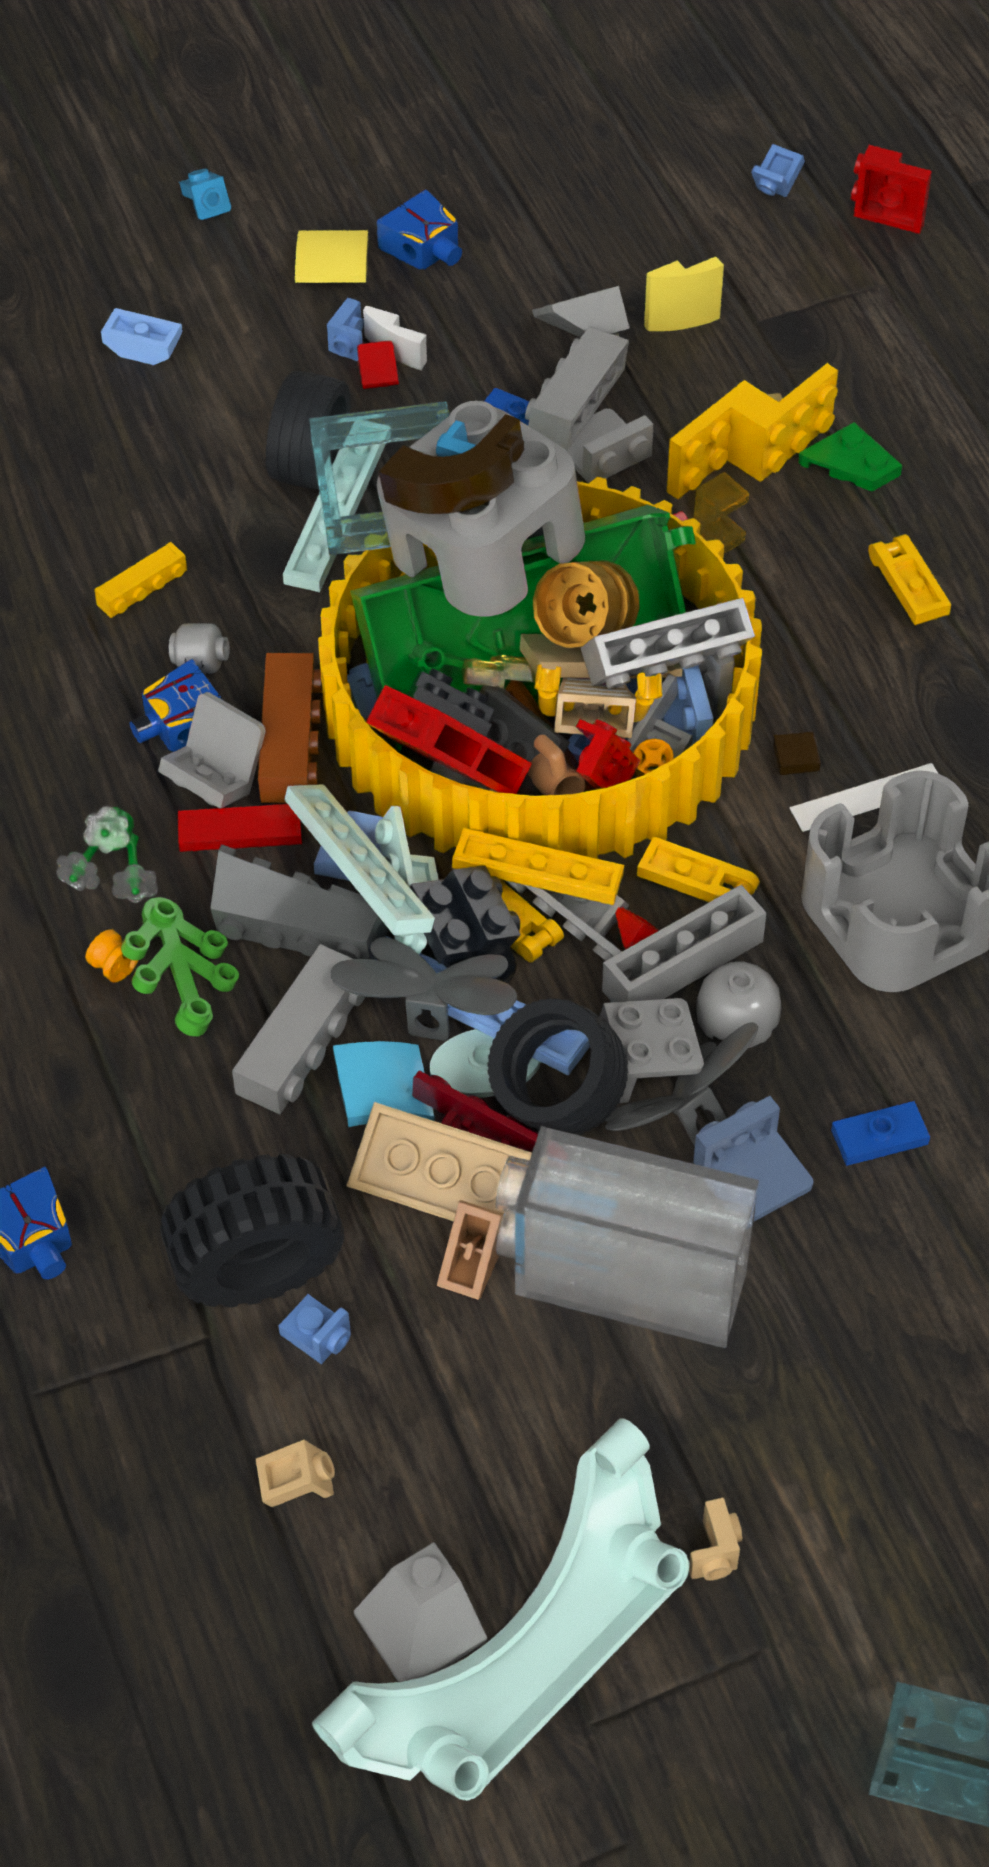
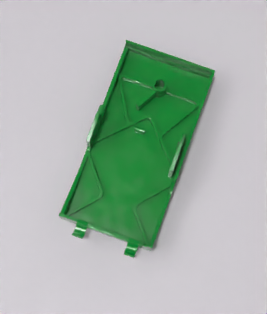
[350,505,696,751]

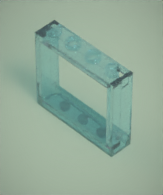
[309,401,450,555]
[869,1682,989,1827]

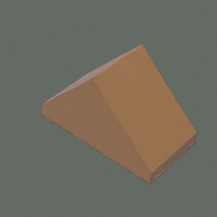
[437,1200,504,1300]

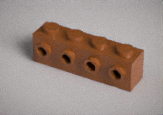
[258,653,322,803]

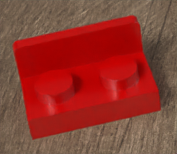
[576,719,641,790]

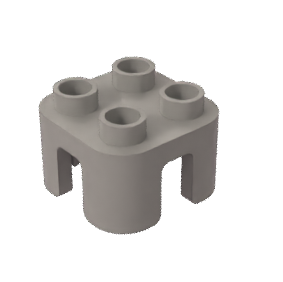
[377,401,585,617]
[801,771,989,992]

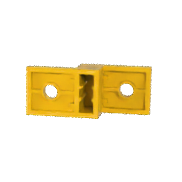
[667,363,838,500]

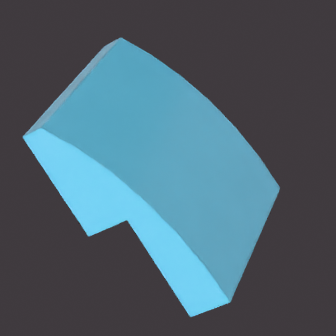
[333,1041,435,1127]

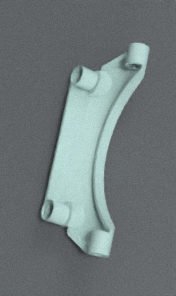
[312,1418,689,1800]

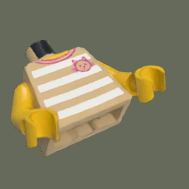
[534,664,662,738]

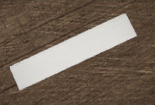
[789,763,938,832]

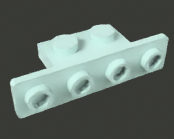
[375,806,439,954]

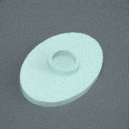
[430,1029,541,1098]

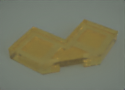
[693,472,749,554]
[462,655,536,688]

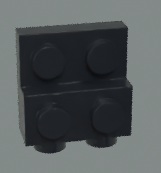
[407,668,495,737]
[409,865,521,964]

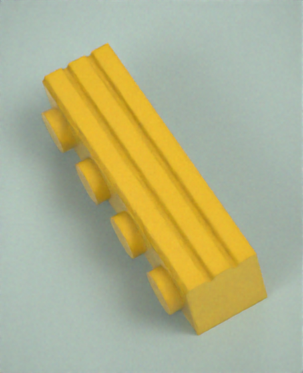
[94,542,187,618]

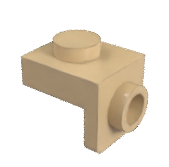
[689,1498,742,1580]

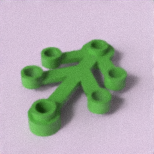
[121,897,239,1036]

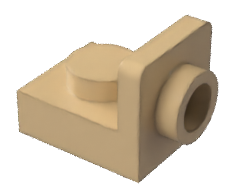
[256,1440,335,1507]

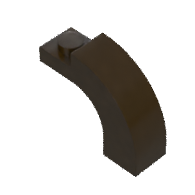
[378,414,525,514]

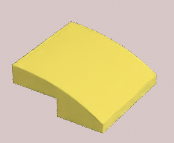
[295,230,368,283]
[644,257,724,331]

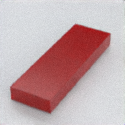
[178,804,302,852]

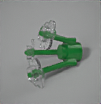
[56,806,158,903]

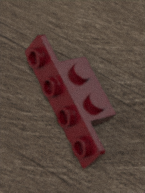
[412,1071,570,1175]

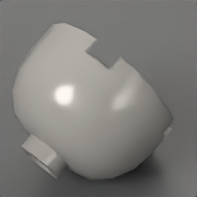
[696,961,782,1048]

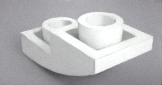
[363,306,427,370]

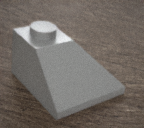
[532,286,630,338]
[354,1542,487,1682]

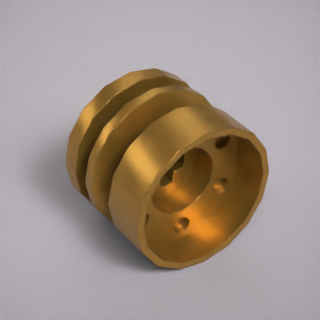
[533,560,640,648]

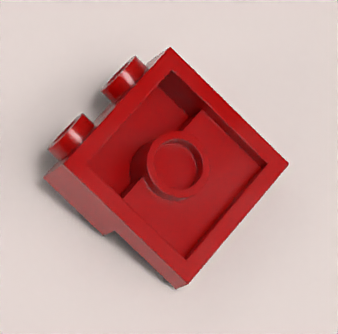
[851,145,932,234]

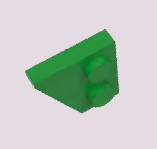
[798,422,902,492]

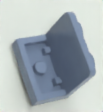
[693,1096,813,1225]

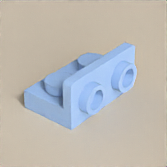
[663,665,713,746]

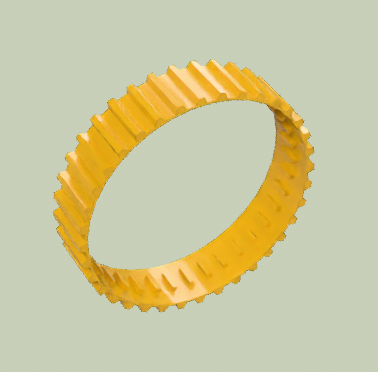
[318,477,762,859]

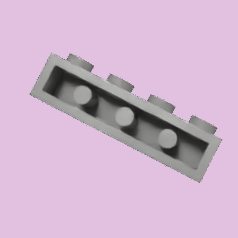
[525,327,629,450]
[580,598,755,689]
[602,885,766,1002]
[232,944,366,1115]

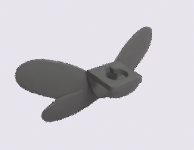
[331,937,517,1041]
[605,1022,758,1146]

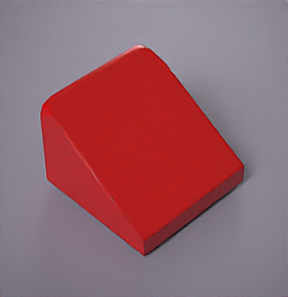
[357,341,399,389]
[615,907,660,950]

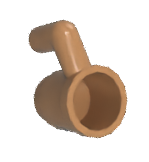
[528,735,585,795]

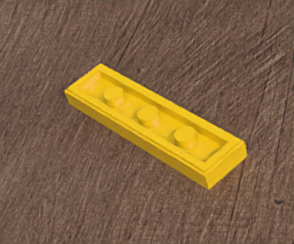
[452,828,624,905]

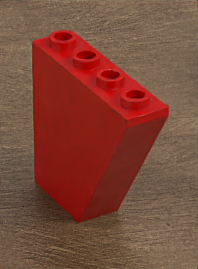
[365,685,532,794]

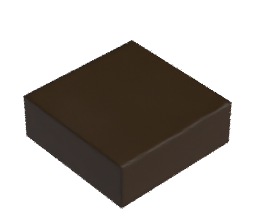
[773,731,821,775]

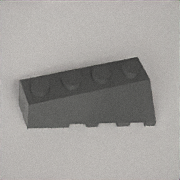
[210,845,389,960]

